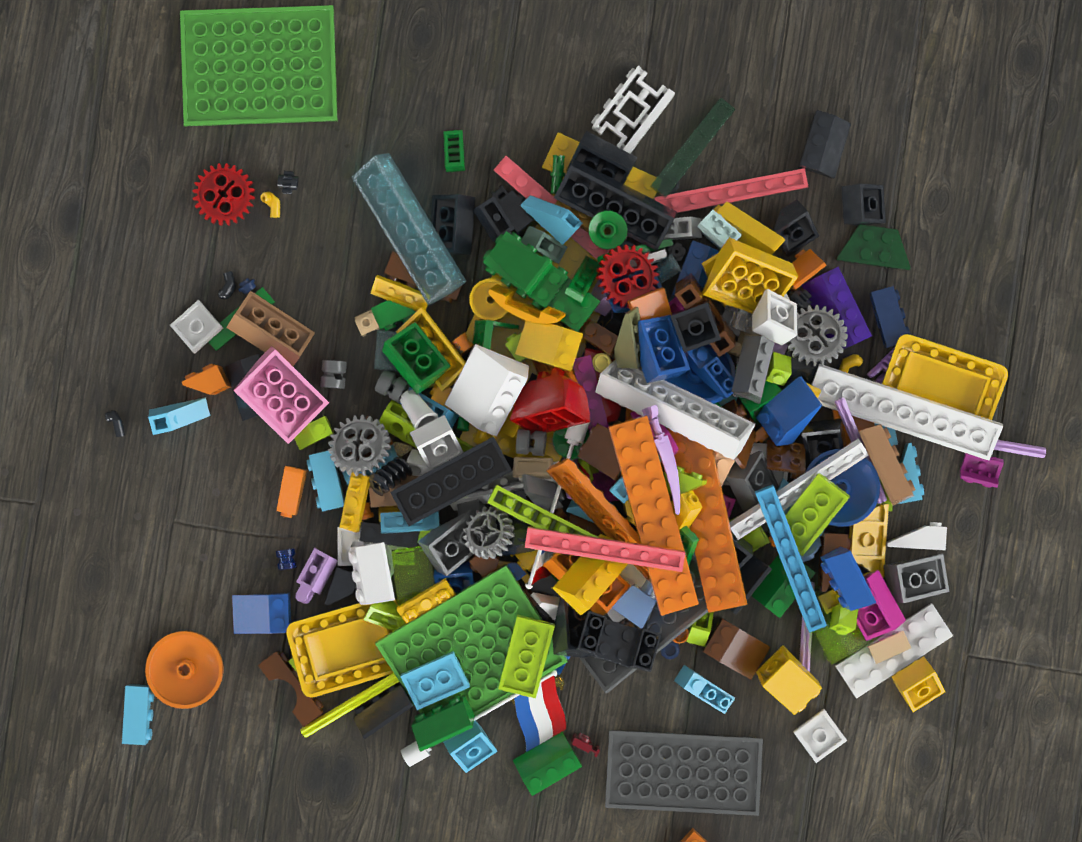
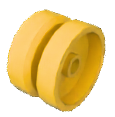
[470,279,509,321]

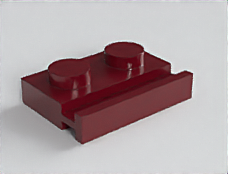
[571,732,600,757]

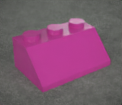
[857,570,906,641]

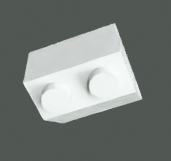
[752,289,797,345]
[410,415,464,471]

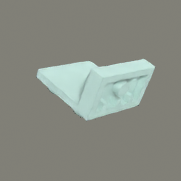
[697,210,742,250]

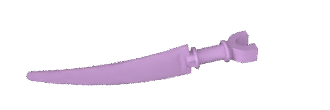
[642,405,680,515]

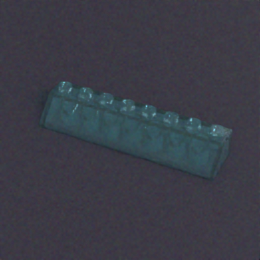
[352,153,466,305]

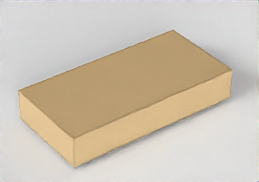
[512,457,553,479]
[868,630,911,664]

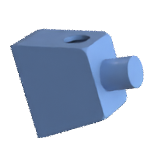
[612,579,656,629]

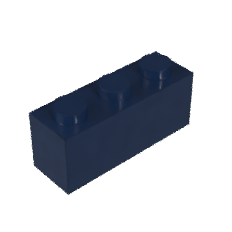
[869,286,911,349]

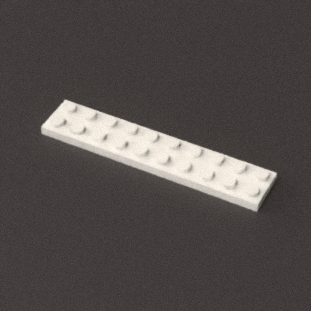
[811,364,1003,460]

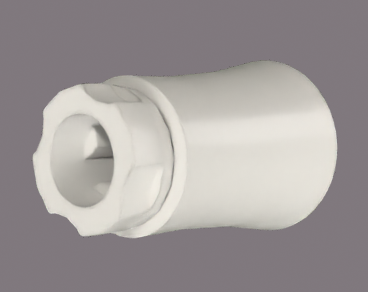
[399,390,438,430]

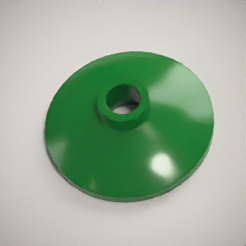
[588,211,627,250]

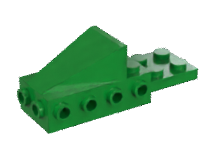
[483,231,600,332]

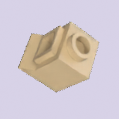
[354,310,380,337]

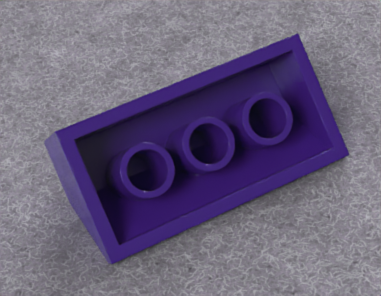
[801,267,872,350]

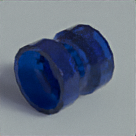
[276,548,297,570]

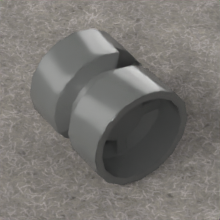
[320,360,347,389]
[375,369,410,403]
[516,429,547,456]

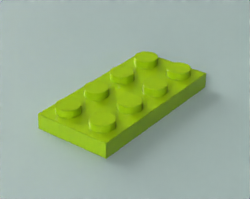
[785,472,850,556]
[498,614,555,699]

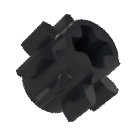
[277,170,299,194]
[789,289,812,310]

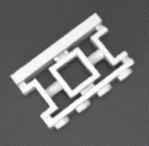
[591,66,675,154]

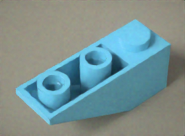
[520,195,583,245]
[148,397,210,435]
[898,443,924,504]
[674,665,735,714]

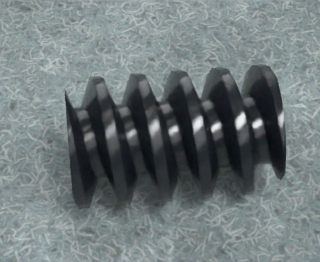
[369,457,413,496]

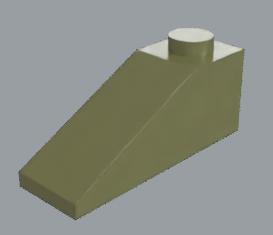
[614,307,641,369]

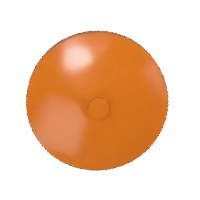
[145,631,224,709]

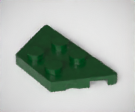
[836,224,911,271]

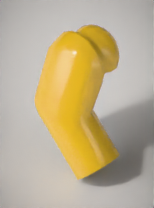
[260,192,280,218]
[839,354,863,373]

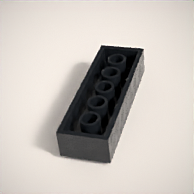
[390,437,512,527]

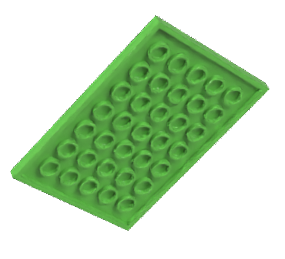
[180,5,338,126]
[375,564,568,716]

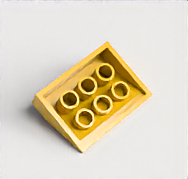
[702,237,798,314]

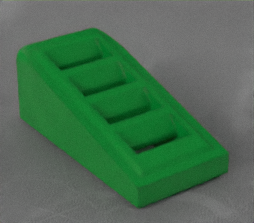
[443,130,465,172]

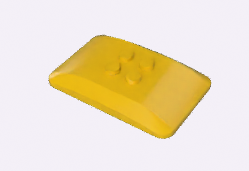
[882,334,1008,420]
[286,599,398,698]

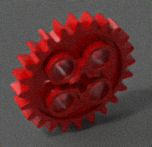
[192,163,255,226]
[596,244,659,308]

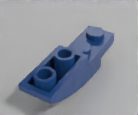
[685,346,734,399]

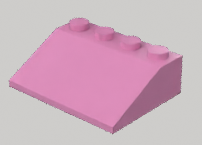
[233,346,329,444]

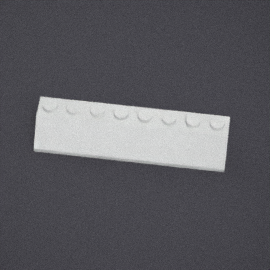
[595,360,755,460]

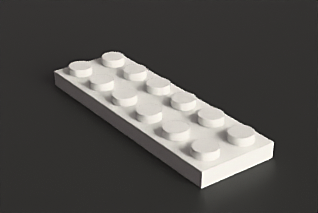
[835,603,953,698]

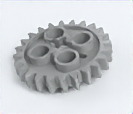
[785,305,848,366]
[328,415,391,477]

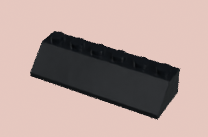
[554,159,677,251]

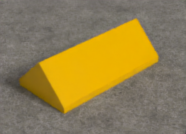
[396,307,466,391]

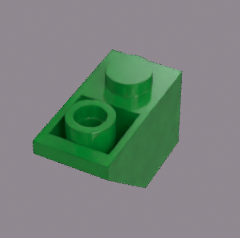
[371,300,415,332]

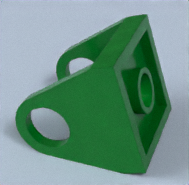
[471,320,520,351]

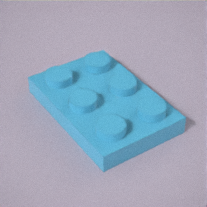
[400,651,470,710]

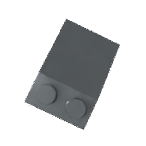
[418,510,487,576]
[883,554,949,603]

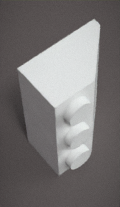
[349,542,395,605]

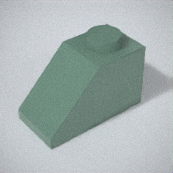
[521,226,567,264]

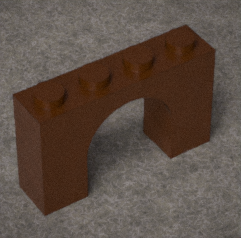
[675,273,735,357]

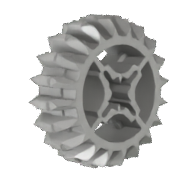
[463,506,515,559]

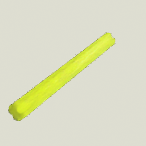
[301,673,400,737]

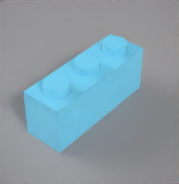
[307,451,345,511]
[122,684,154,745]

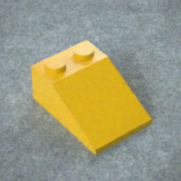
[515,320,583,372]

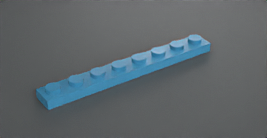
[755,484,827,633]

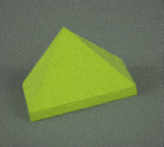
[364,600,405,631]

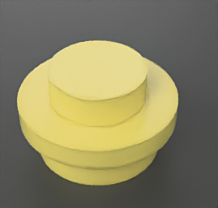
[592,353,612,373]

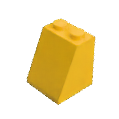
[756,645,822,715]

